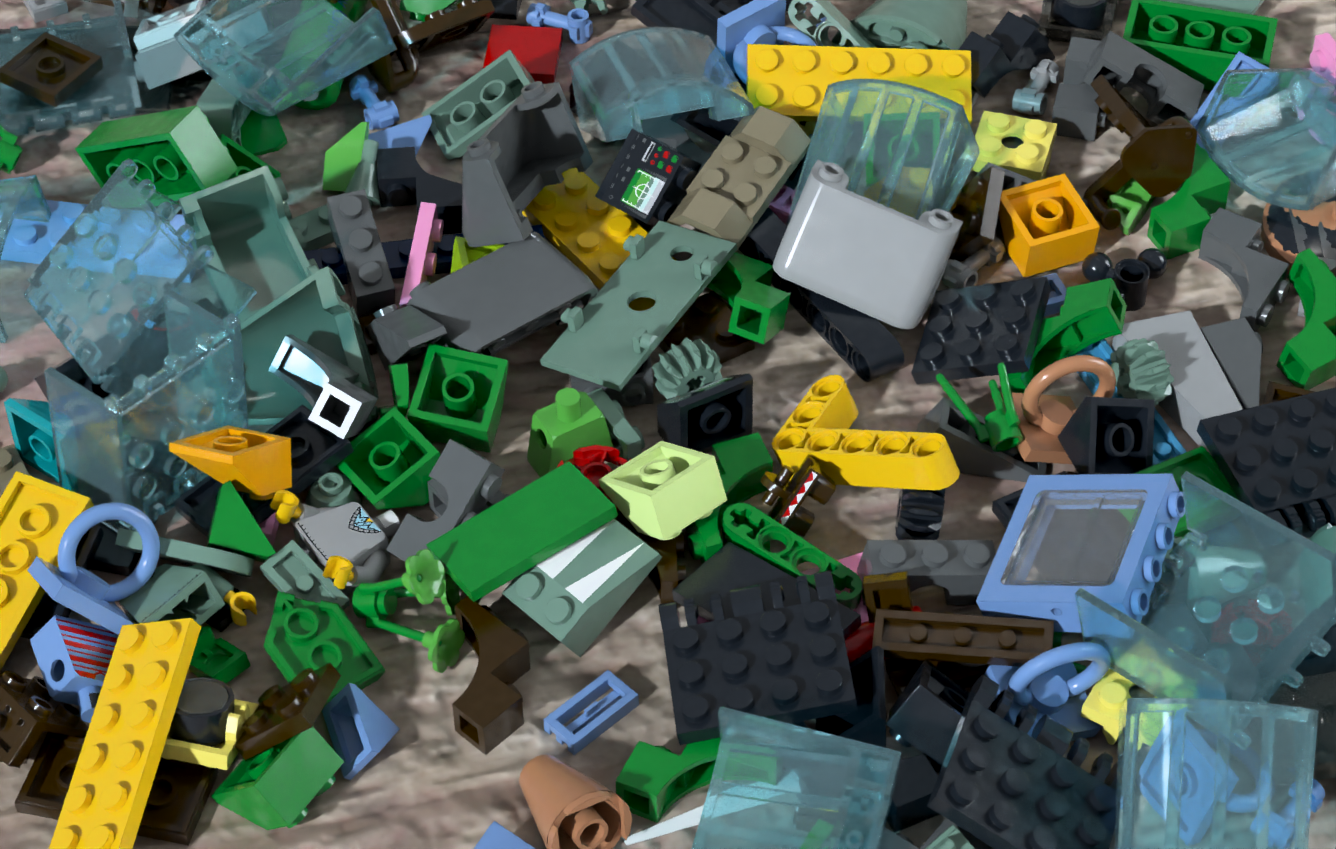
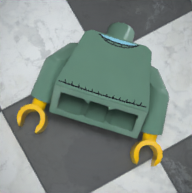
[119,564,257,626]

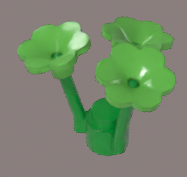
[352,549,465,673]

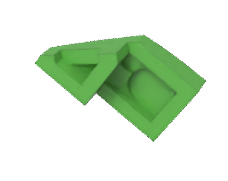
[322,122,369,191]
[1107,177,1155,235]

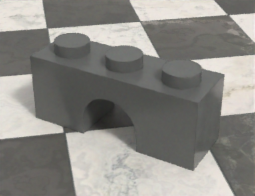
[1083,31,1204,125]
[1052,37,1107,141]
[327,189,395,318]
[386,439,505,562]
[857,540,996,605]

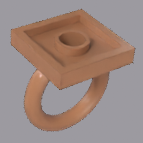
[1001,355,1116,464]

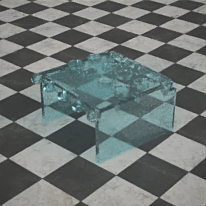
[0,0,142,136]
[24,159,257,414]
[44,289,249,533]
[1075,471,1336,750]

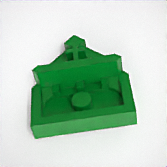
[378,363,409,417]

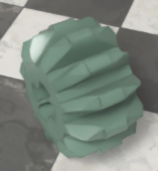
[652,337,723,400]
[1110,338,1174,405]

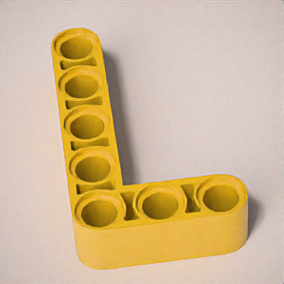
[771,375,960,491]

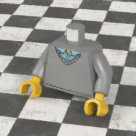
[270,490,401,596]

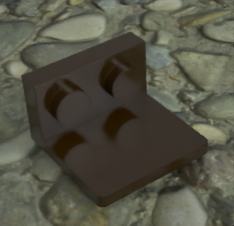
[0,670,89,768]

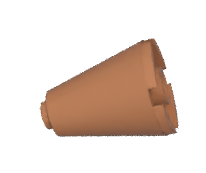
[519,754,632,849]

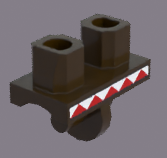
[760,455,836,537]

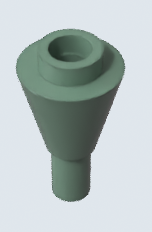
[344,140,380,208]

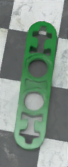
[722,503,862,610]

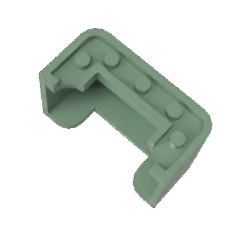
[179,165,319,329]

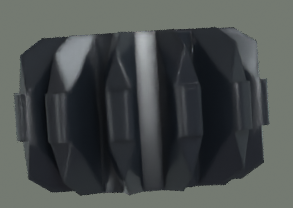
[895,488,945,540]

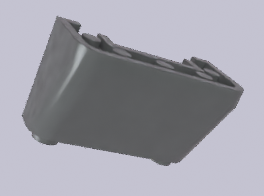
[462,81,593,247]
[407,232,598,357]

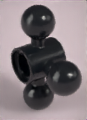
[1082,248,1168,311]

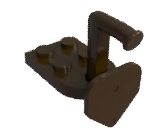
[327,0,495,93]
[1083,74,1197,230]

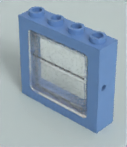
[976,474,1186,634]

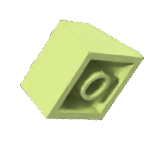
[599,441,727,541]

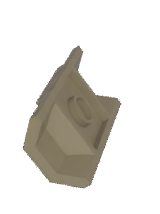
[667,106,812,252]

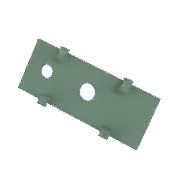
[540,220,737,391]

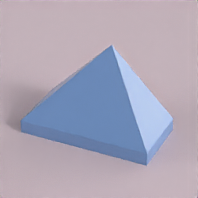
[368,114,432,157]
[322,683,400,780]

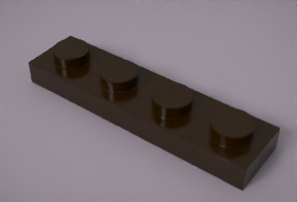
[872,609,1054,667]

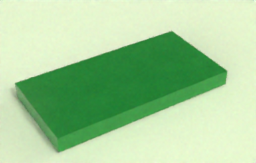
[426,461,618,602]

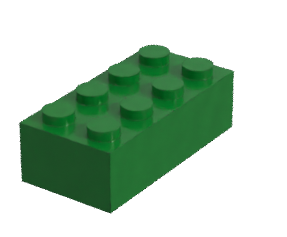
[1123,0,1278,99]
[75,105,238,208]

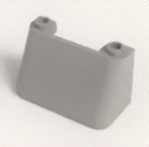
[772,160,963,329]

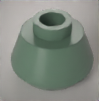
[305,472,362,508]

